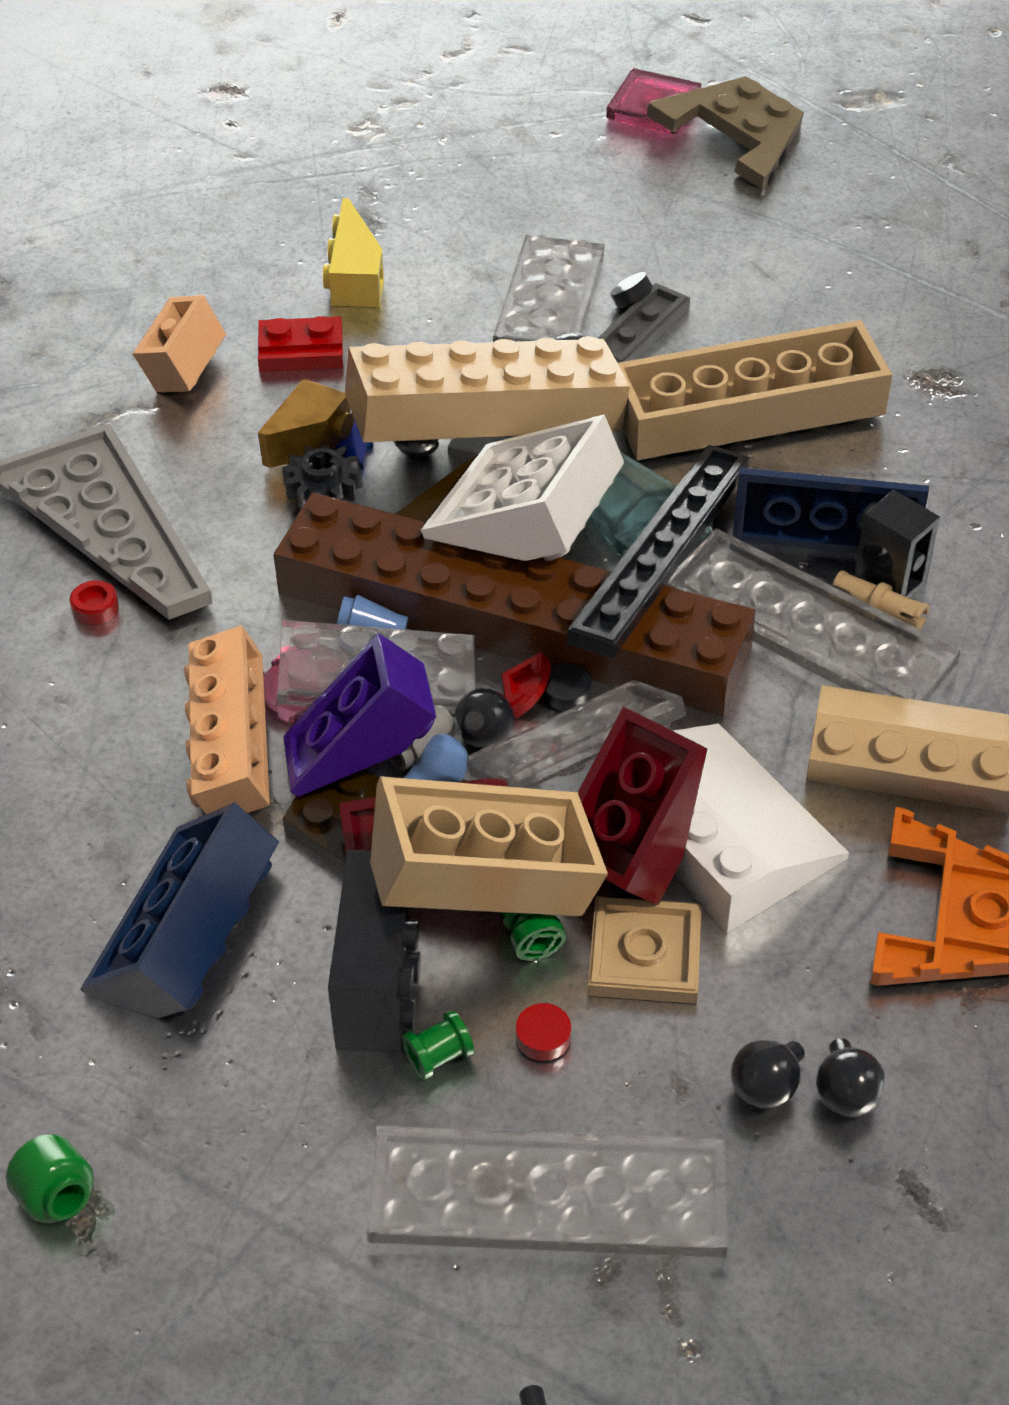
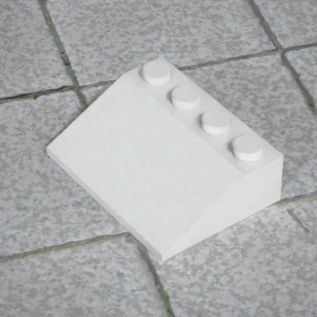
[421,415,624,561]
[674,723,849,933]

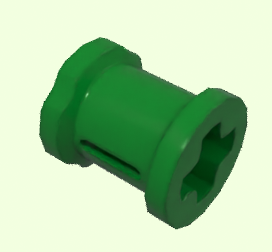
[402,1010,475,1080]

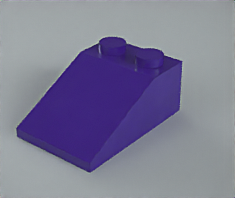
[283,633,437,797]

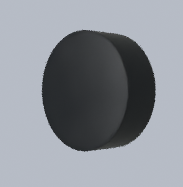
[610,272,653,308]
[543,663,591,711]

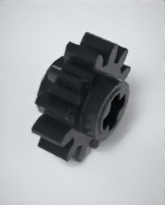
[282,443,363,509]

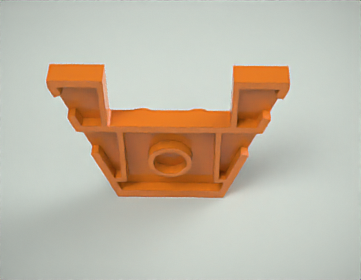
[870,807,1009,986]

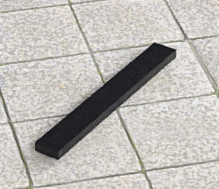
[566,445,750,659]

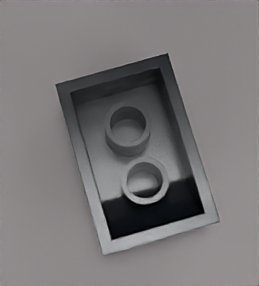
[328,850,421,1053]

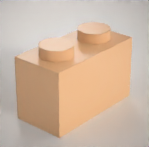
[133,295,226,393]

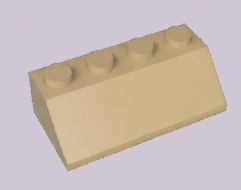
[806,685,1009,814]
[370,776,608,916]

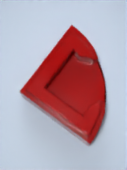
[501,652,551,719]

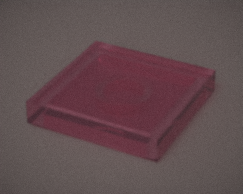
[606,68,702,134]

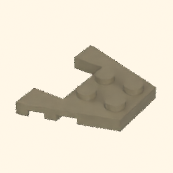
[646,76,804,189]

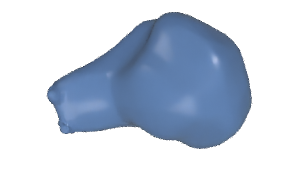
[404,734,468,782]

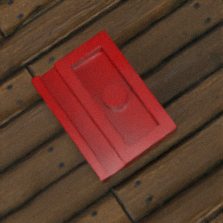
[258,316,343,372]

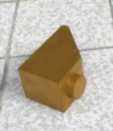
[258,379,354,468]

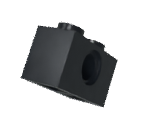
[854,489,940,598]

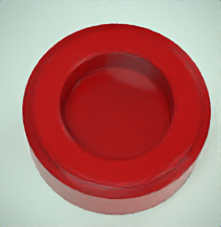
[69,580,119,626]
[516,1003,571,1061]

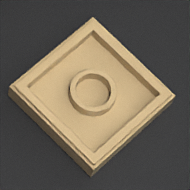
[588,896,702,1004]

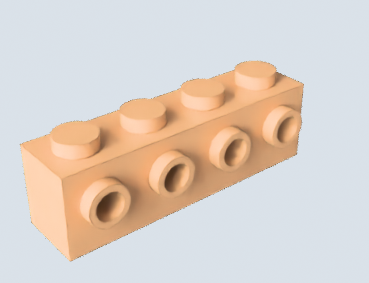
[184,625,270,814]

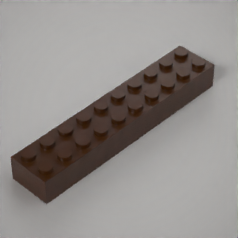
[273,492,756,717]

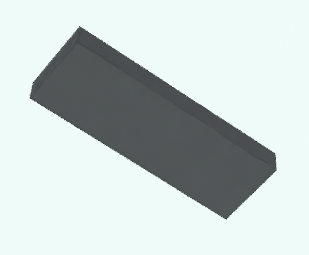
[597,283,690,363]

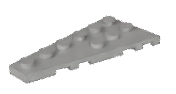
[0,423,213,620]

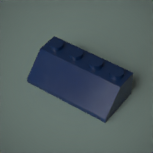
[732,467,929,553]
[80,802,279,1019]

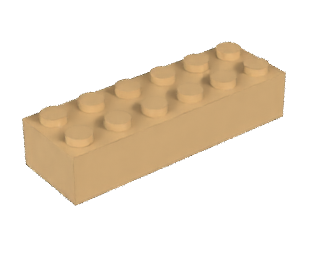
[618,320,893,460]
[345,337,630,442]

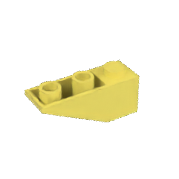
[323,198,384,307]

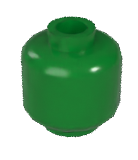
[5,1134,95,1224]

